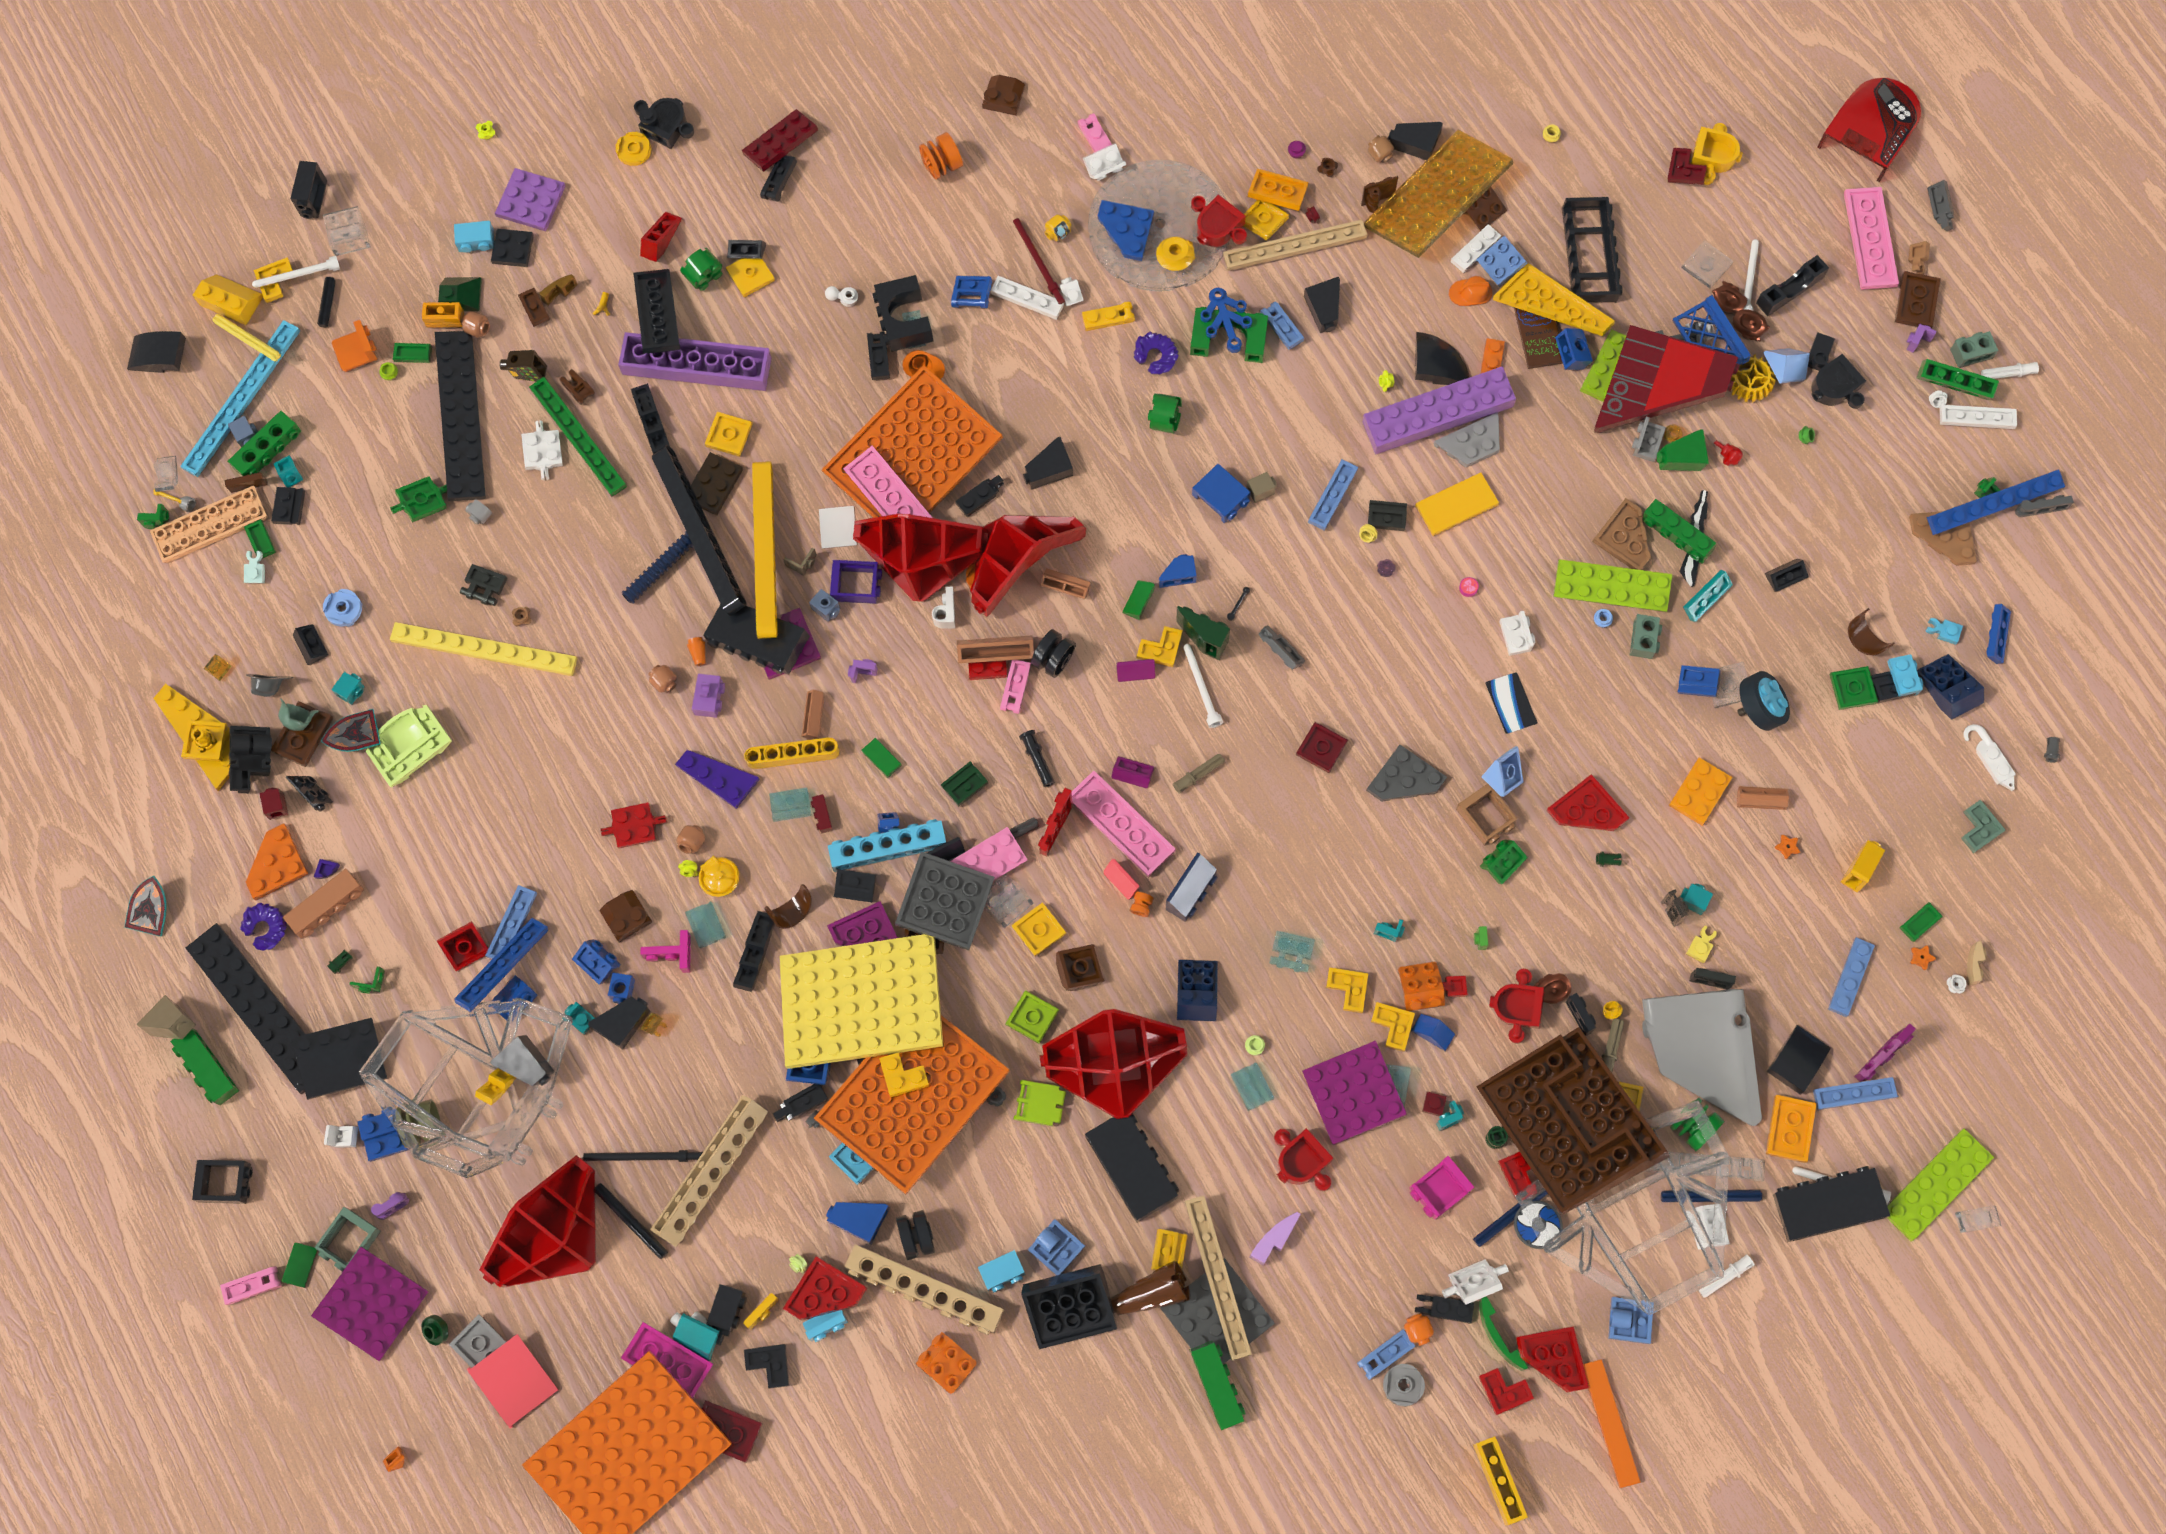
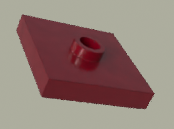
[1296,722,1348,773]

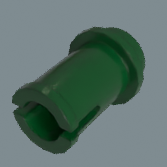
[1596,851,1622,867]
[327,949,353,974]

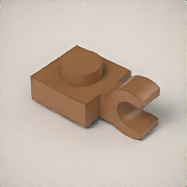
[1908,241,1930,275]

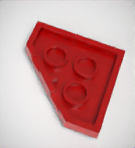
[1546,774,1630,831]
[1038,788,1073,857]
[783,1256,867,1320]
[1516,1326,1589,1393]

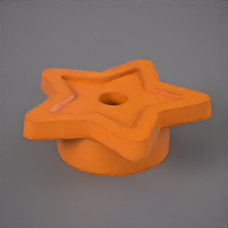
[1775,835,1800,859]
[1910,945,1936,970]

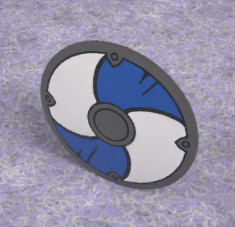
[1514,1201,1563,1249]

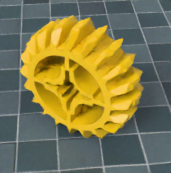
[1731,354,1776,403]

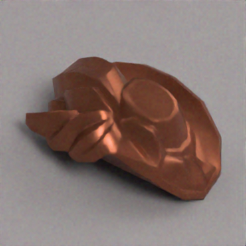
[1712,281,1748,313]
[1733,309,1770,341]
[1534,973,1571,1004]

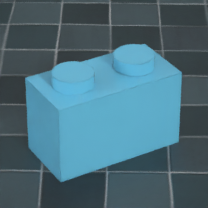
[454,221,494,253]
[978,1250,1025,1293]

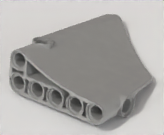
[1642,989,1762,1126]

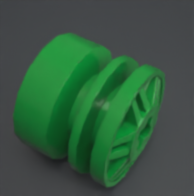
[1670,1097,1725,1151]

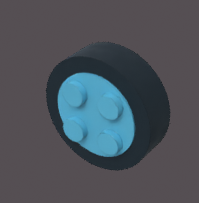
[1737,671,1790,731]

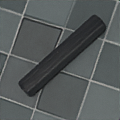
[317,277,336,328]

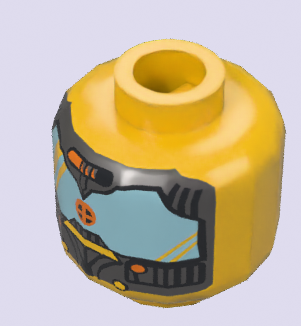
[1044,214,1071,242]

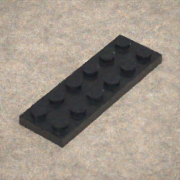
[633,269,680,354]

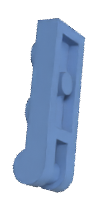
[1260,301,1304,350]
[1357,1329,1415,1380]

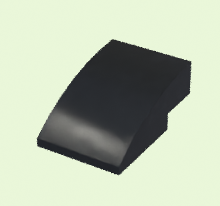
[127,331,186,373]
[1766,1025,1831,1095]

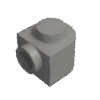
[465,499,492,525]

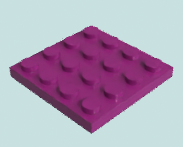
[1302,1040,1407,1145]
[311,1246,429,1361]

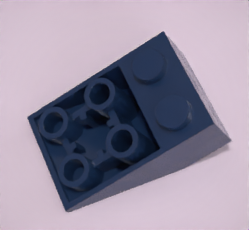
[1917,654,1984,720]
[1177,960,1218,1021]

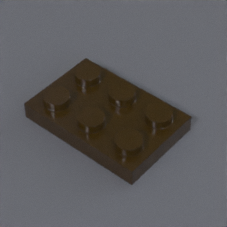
[691,452,743,515]

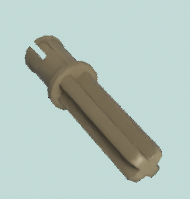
[1173,754,1225,794]
[1602,1019,1624,1072]

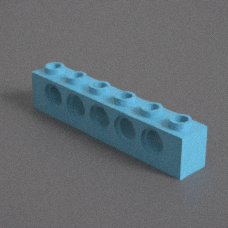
[828,819,946,872]

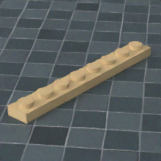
[1223,220,1367,271]
[1185,1196,1252,1361]

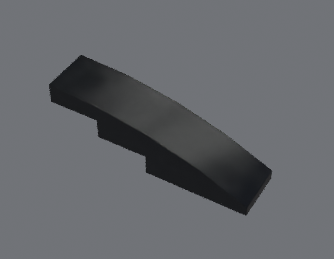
[630,383,670,454]
[733,911,775,992]

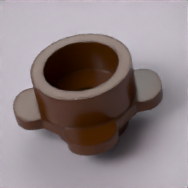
[1317,158,1338,177]

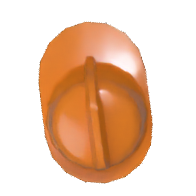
[1449,276,1493,306]
[902,350,945,380]

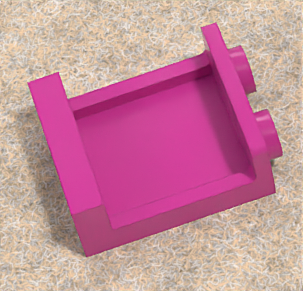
[1409,1156,1474,1220]

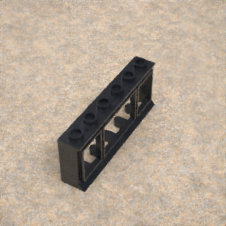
[1562,197,1622,303]

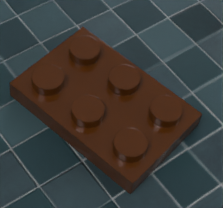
[1895,271,1941,328]
[271,701,333,767]

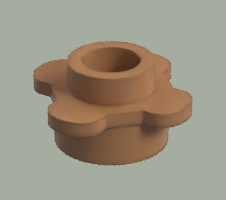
[512,607,532,626]

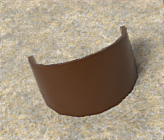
[1848,608,1895,656]
[764,884,812,929]

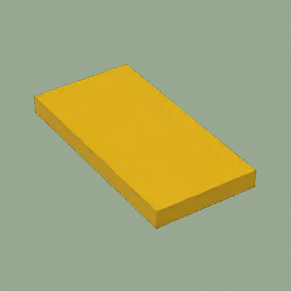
[1415,472,1499,536]

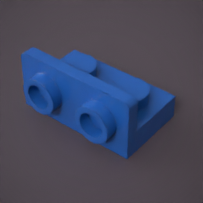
[572,939,621,985]

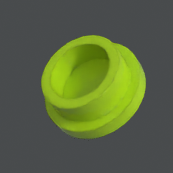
[379,362,398,380]

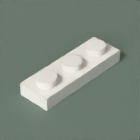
[1451,224,1501,273]

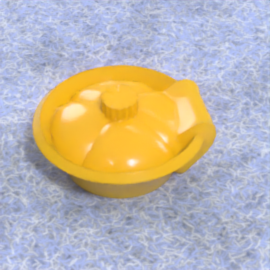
[1156,237,1196,271]
[699,855,739,897]

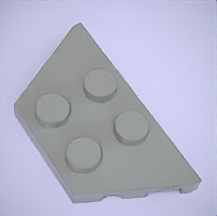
[1434,413,1500,467]

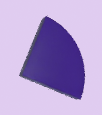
[314,859,340,879]

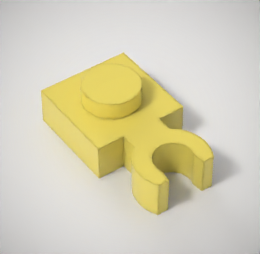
[1686,926,1717,963]

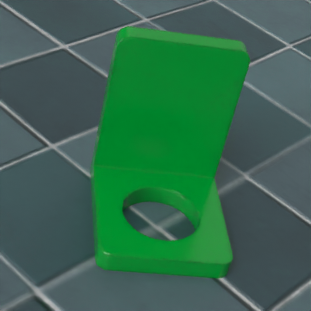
[349,966,385,994]

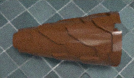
[1111,1261,1191,1315]

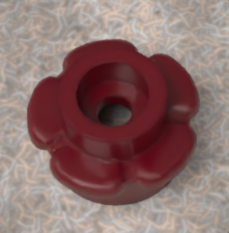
[1305,206,1320,223]

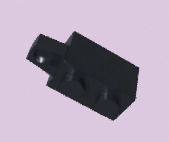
[706,1284,747,1346]

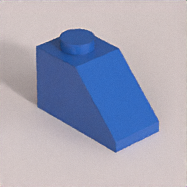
[1159,554,1197,588]

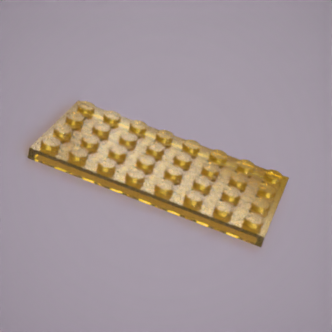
[1364,130,1513,258]

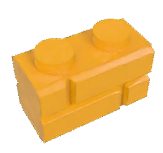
[422,302,464,328]

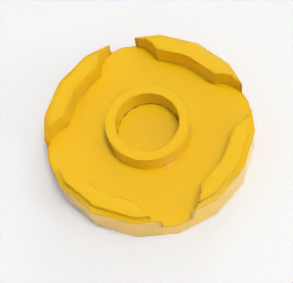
[616,132,651,166]

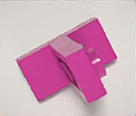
[640,930,691,973]

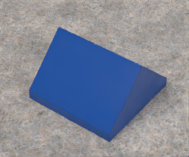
[786,1063,831,1085]

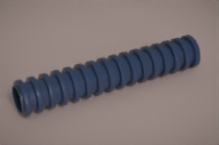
[622,531,693,604]

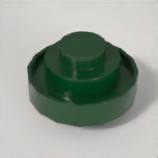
[421,1315,448,1346]

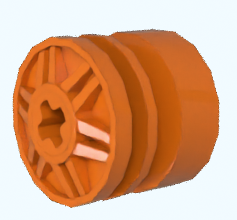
[919,132,963,180]

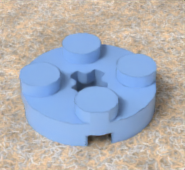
[323,589,362,627]

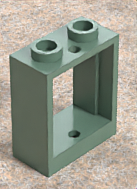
[314,1207,381,1272]

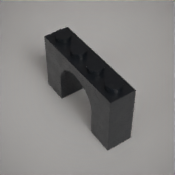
[872,275,934,352]

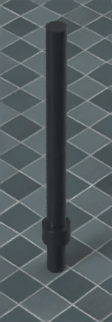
[583,1150,703,1162]

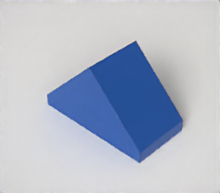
[1411,1014,1455,1051]

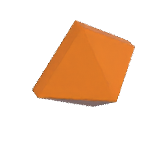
[383,1446,405,1472]

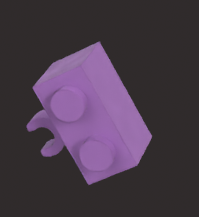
[692,674,725,718]

